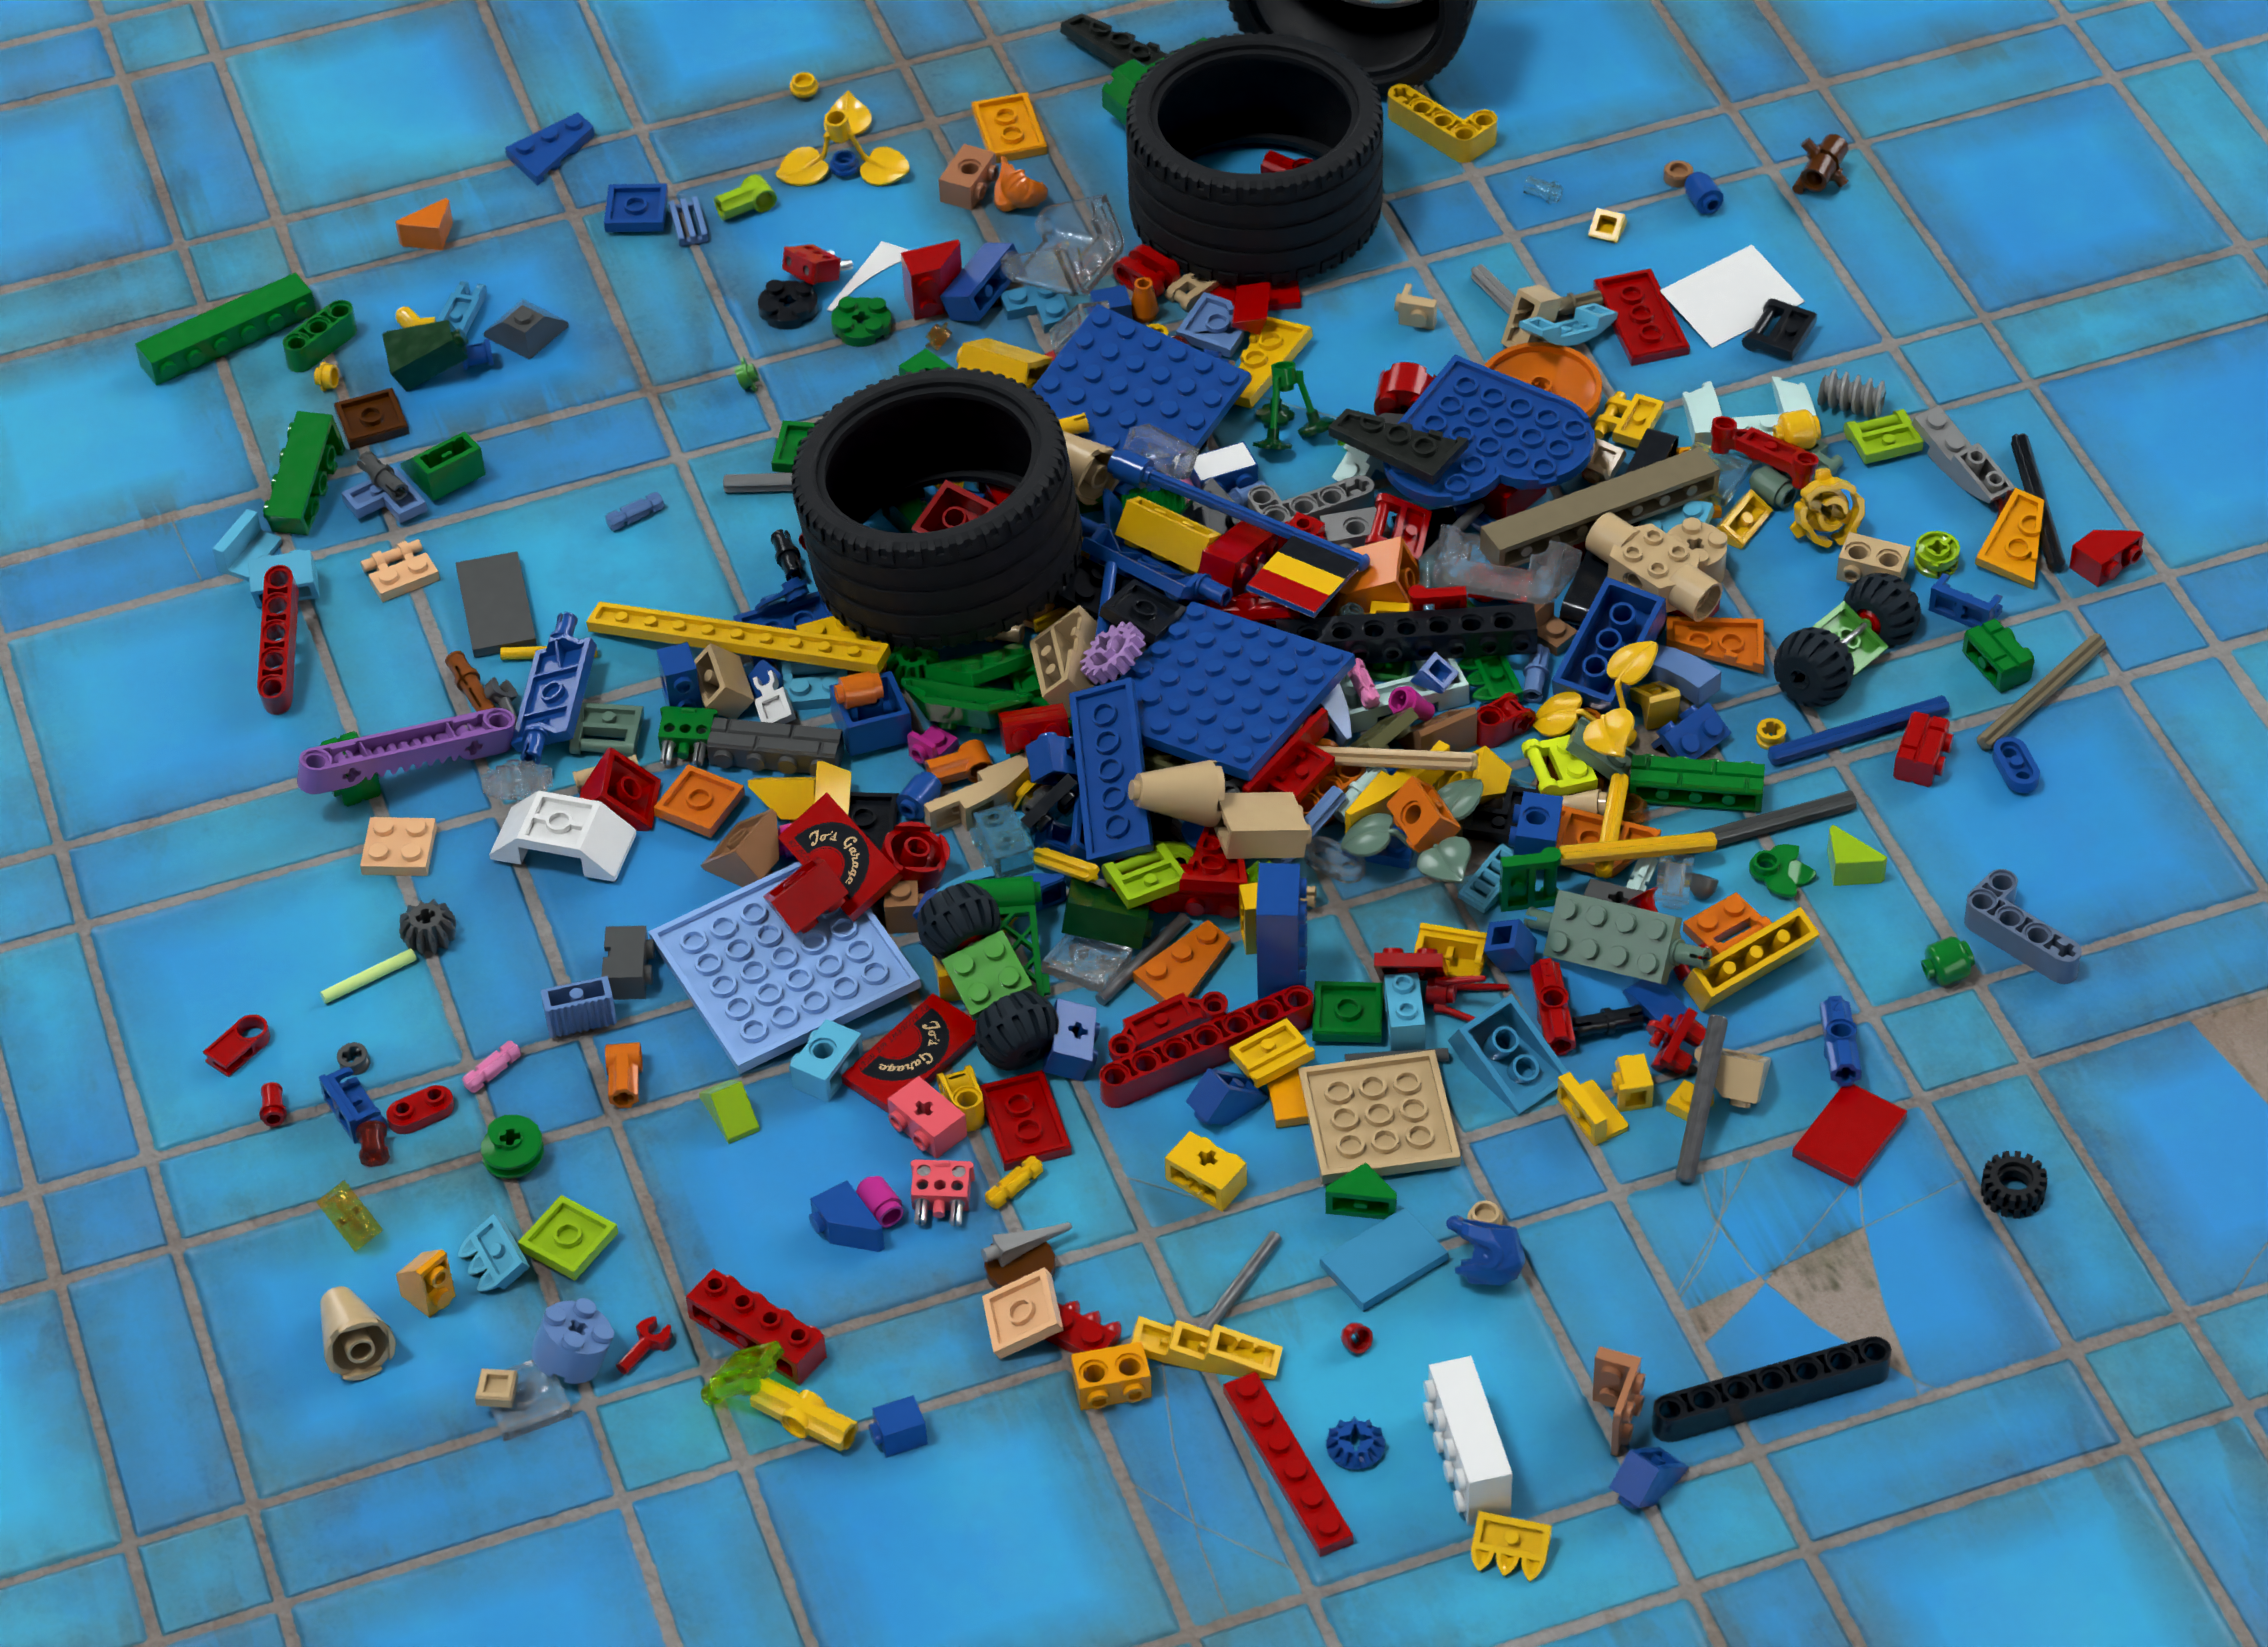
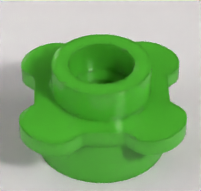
[734,357,760,392]

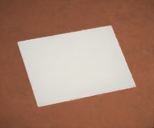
[1659,245,1805,348]

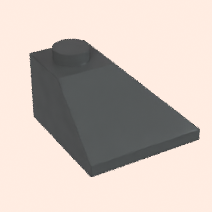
[483,299,569,360]

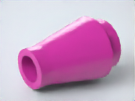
[1388,686,1435,721]

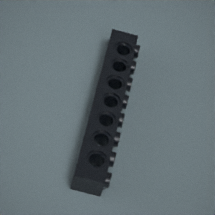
[1276,603,1538,664]

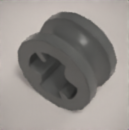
[337,1042,370,1076]

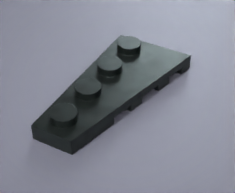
[1060,13,1174,68]
[1329,408,1468,485]

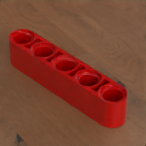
[257,565,299,715]

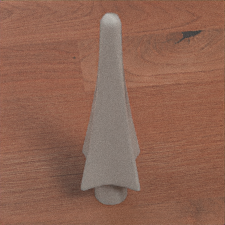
[981,1222,1072,1267]

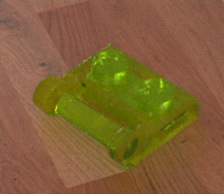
[701,1341,785,1406]

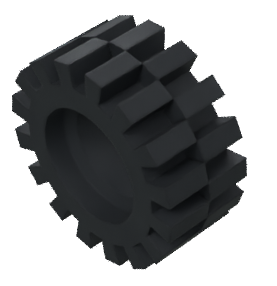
[1980,1151,2048,1218]

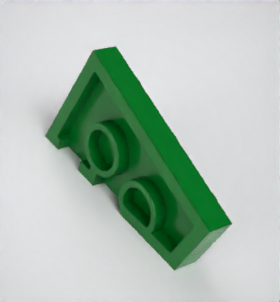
[925,644,1034,687]

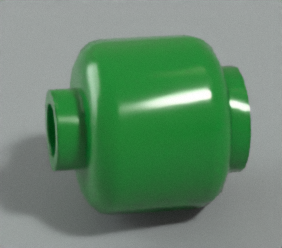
[1921,936,1975,986]

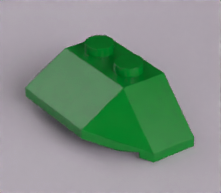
[901,676,1034,734]

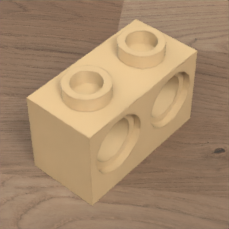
[1836,532,1911,584]

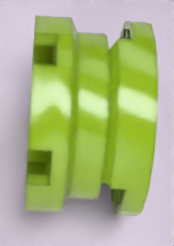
[1913,531,1960,579]

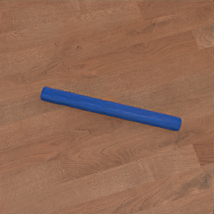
[1768,695,1950,766]

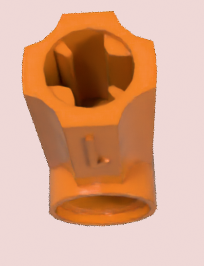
[925,739,993,785]
[605,1042,643,1109]

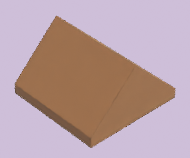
[1397,707,1477,752]

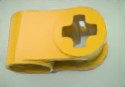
[936,1065,985,1132]

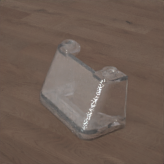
[1000,194,1124,297]
[1433,524,1582,605]

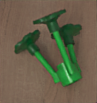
[1253,361,1335,450]

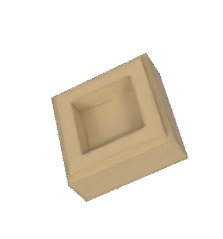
[475,1369,519,1408]

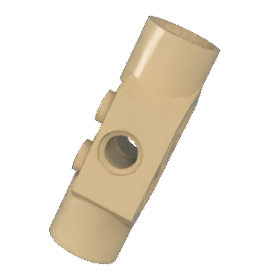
[1585,512,1723,622]

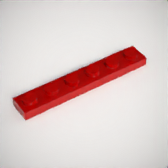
[1223,1371,1353,1557]

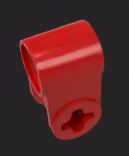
[1476,692,1536,749]

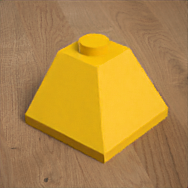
[1434,745,1512,806]
[748,777,816,823]

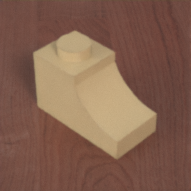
[1501,284,1563,347]

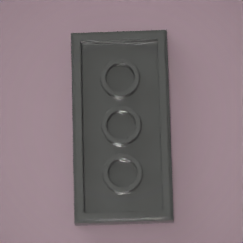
[455,551,537,657]

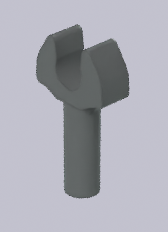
[484,677,518,730]

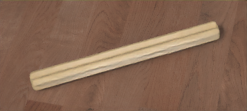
[1316,746,1478,771]

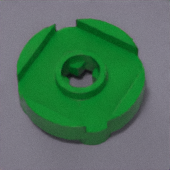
[831,296,892,347]

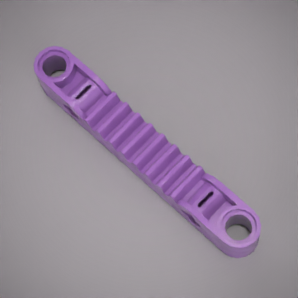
[297,708,515,794]

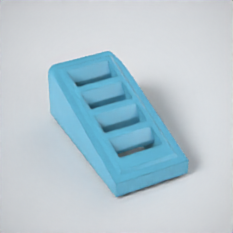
[1458,844,1514,913]

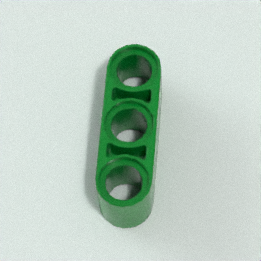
[282,300,357,372]

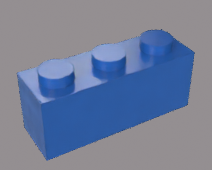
[940,243,1024,321]

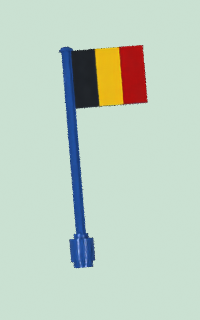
[1107,449,1370,618]

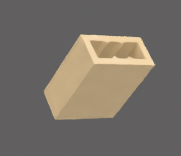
[1214,792,1312,859]

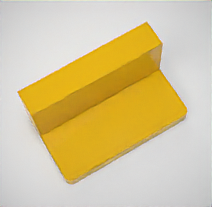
[1557,1072,1629,1146]

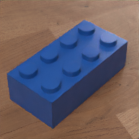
[1552,577,1667,715]
[1256,863,1308,1000]

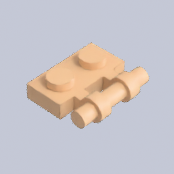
[360,539,440,603]

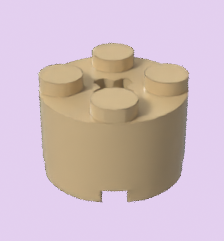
[1667,517,1727,583]

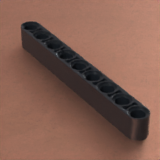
[1559,428,1679,627]

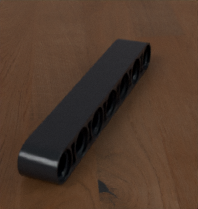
[1652,1336,1892,1442]

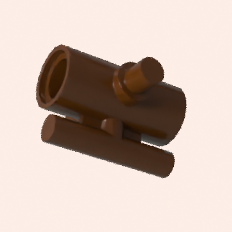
[1792,134,1849,194]

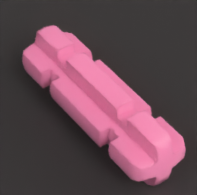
[1347,658,1380,709]
[462,1040,521,1093]

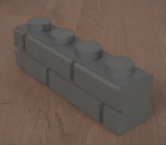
[707,717,845,776]

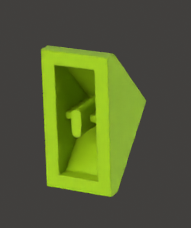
[1827,825,1887,886]
[699,1080,760,1144]

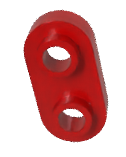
[386,1085,454,1134]

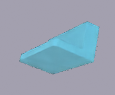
[213,509,282,581]

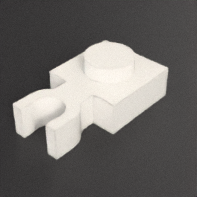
[753,670,796,724]

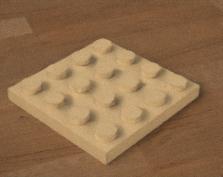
[1298,1050,1461,1184]

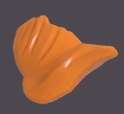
[994,156,1048,212]

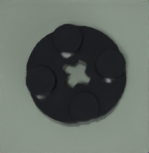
[758,279,818,330]

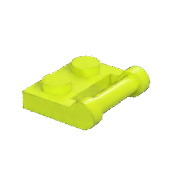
[1521,735,1598,796]

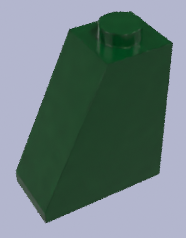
[382,320,468,392]
[1061,877,1154,950]

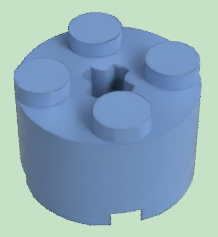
[531,1298,614,1384]

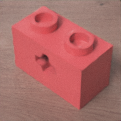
[888,1076,967,1159]

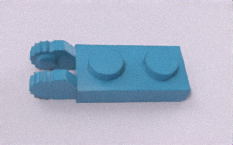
[437,281,487,335]

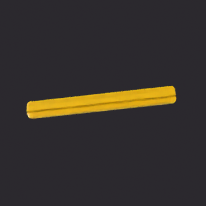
[1559,832,1717,866]

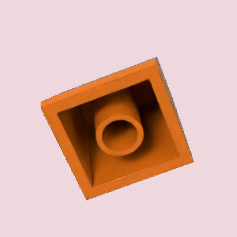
[1339,536,1426,616]

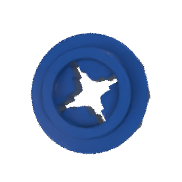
[1326,1416,1385,1469]

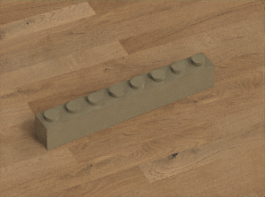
[1480,446,1720,573]

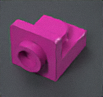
[907,724,959,765]

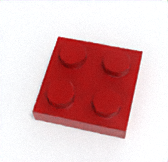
[1374,948,1448,981]

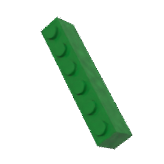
[135,272,316,386]

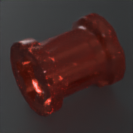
[356,1120,390,1167]

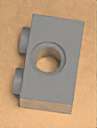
[1320,506,1390,549]

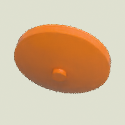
[1484,342,1602,418]

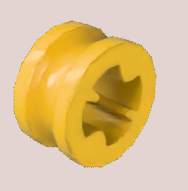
[1756,718,1786,750]

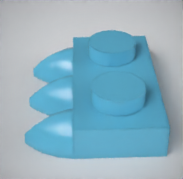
[458,1213,530,1291]

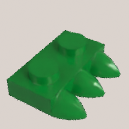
[1458,655,1523,703]

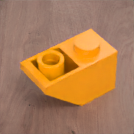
[396,1249,456,1318]

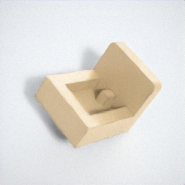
[1394,283,1437,330]
[1581,438,1627,484]

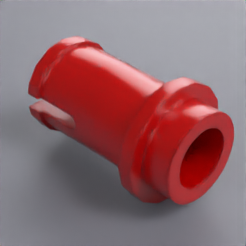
[259,1082,287,1127]

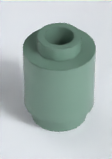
[1749,466,1797,509]

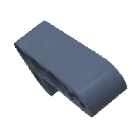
[1964,869,2082,984]

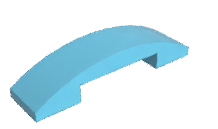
[1518,303,1618,346]

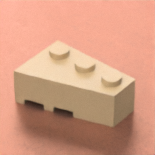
[1029,605,1097,718]

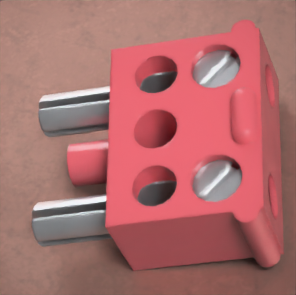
[910,1159,975,1226]

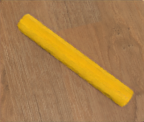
[1594,773,1629,879]

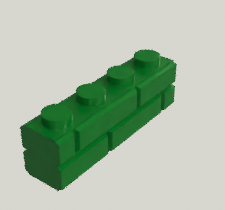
[1628,754,1765,812]

